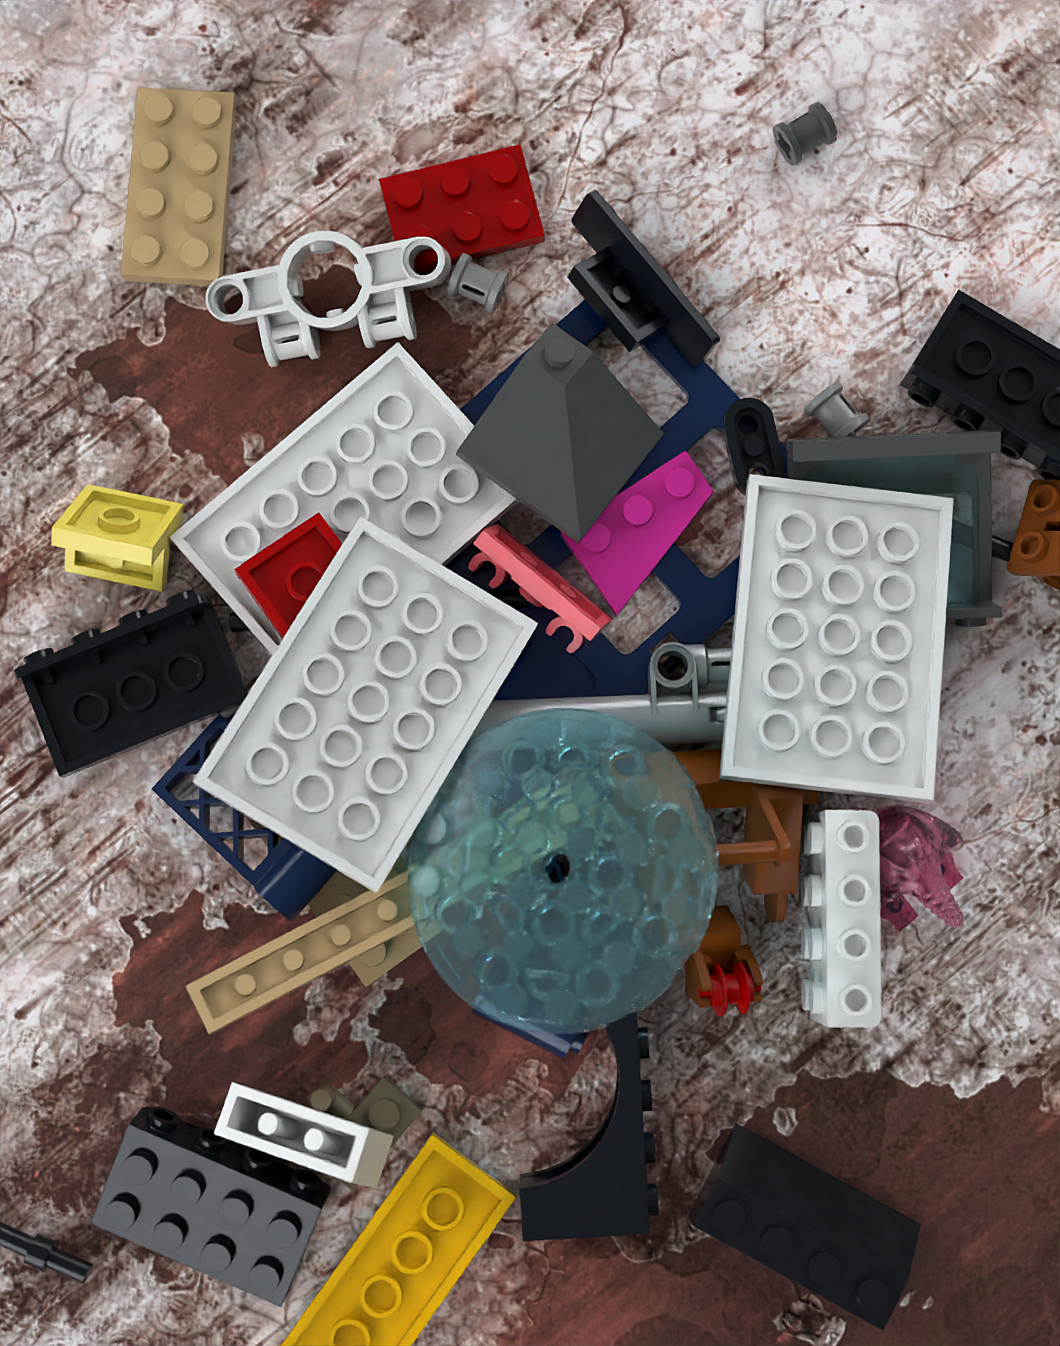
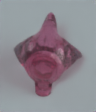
[854,804,964,932]

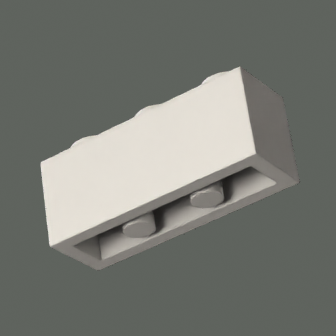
[214,1082,394,1188]

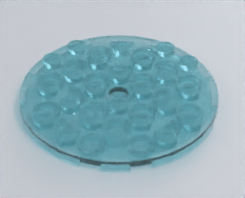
[408,708,718,1034]

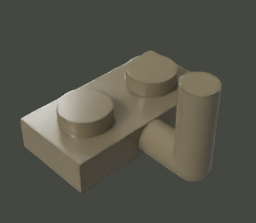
[310,1075,423,1191]

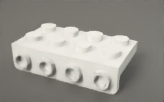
[800,810,882,1028]

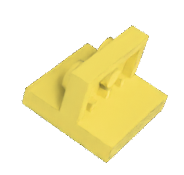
[51,484,184,592]

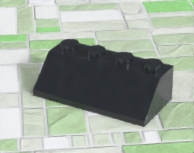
[688,1123,921,1330]

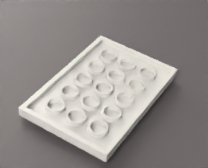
[169,342,519,655]
[719,474,954,804]
[193,516,538,893]

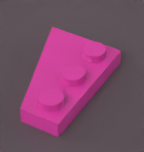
[561,450,714,618]

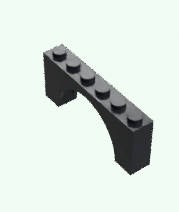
[504,909,658,1242]

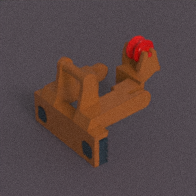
[600,748,819,1017]

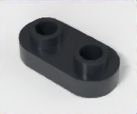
[722,398,785,496]

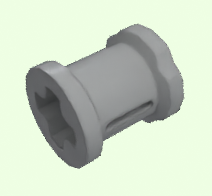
[447,253,509,314]
[804,381,870,437]

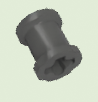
[772,102,838,165]

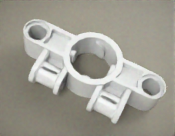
[206,230,451,367]

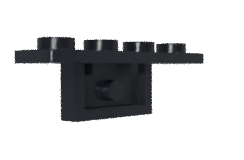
[567,190,720,368]

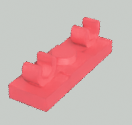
[468,523,613,653]

